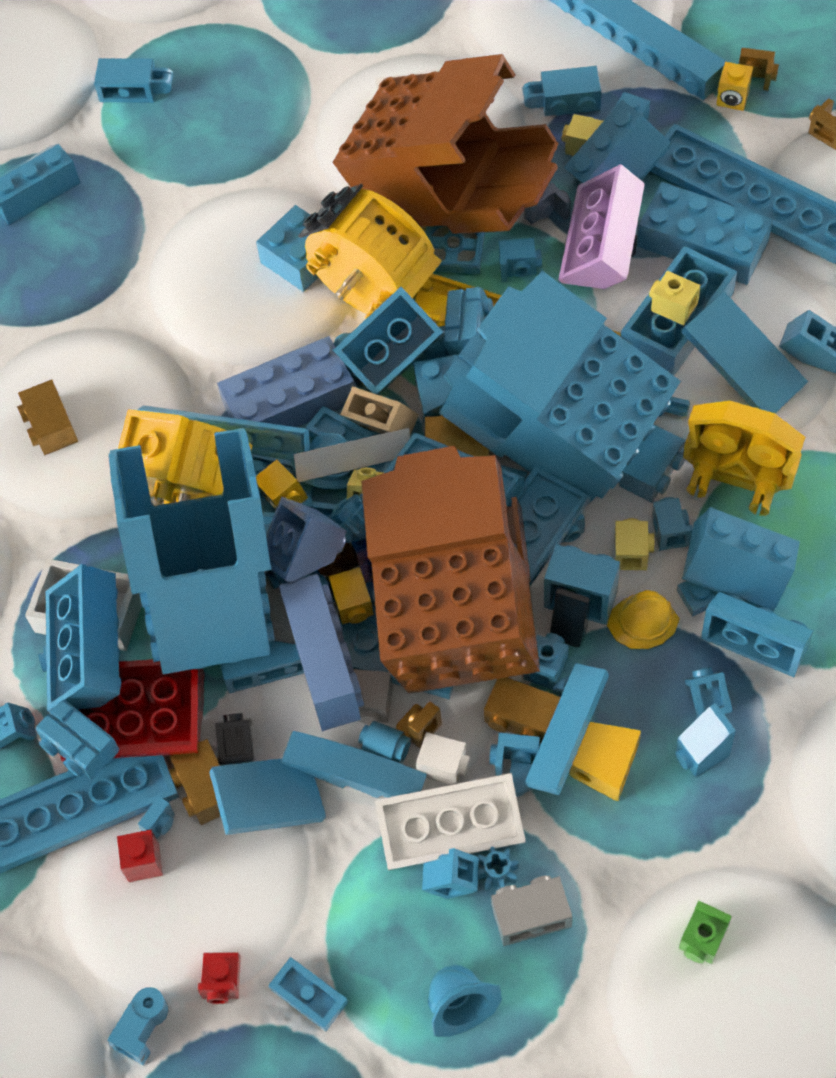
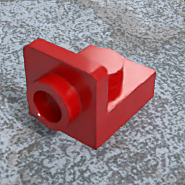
[198,952,241,1004]

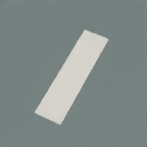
[294,428,410,482]

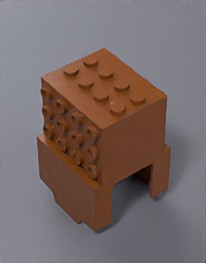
[332,54,558,234]
[361,445,540,694]

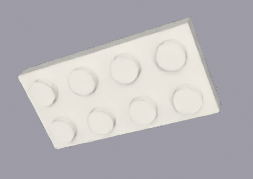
[375,773,526,871]

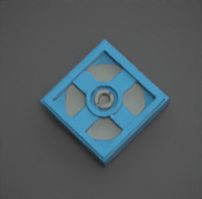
[425,225,485,274]

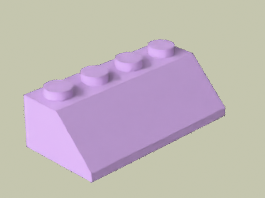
[558,164,645,289]

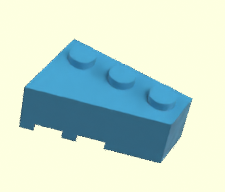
[413,354,459,428]

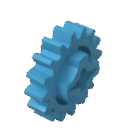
[328,494,366,543]

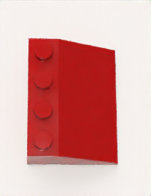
[60,659,205,762]

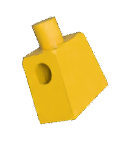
[569,722,641,802]

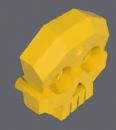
[683,401,806,516]

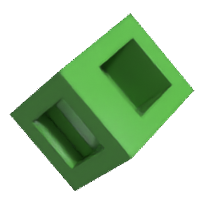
[679,900,732,964]

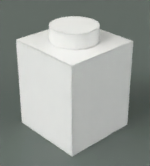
[416,732,471,785]

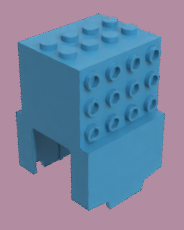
[439,271,681,504]
[108,428,275,674]

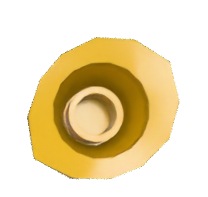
[607,590,680,649]

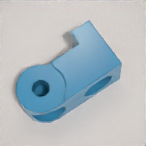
[107,987,168,1066]

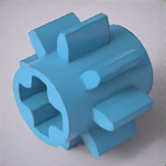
[478,846,519,891]

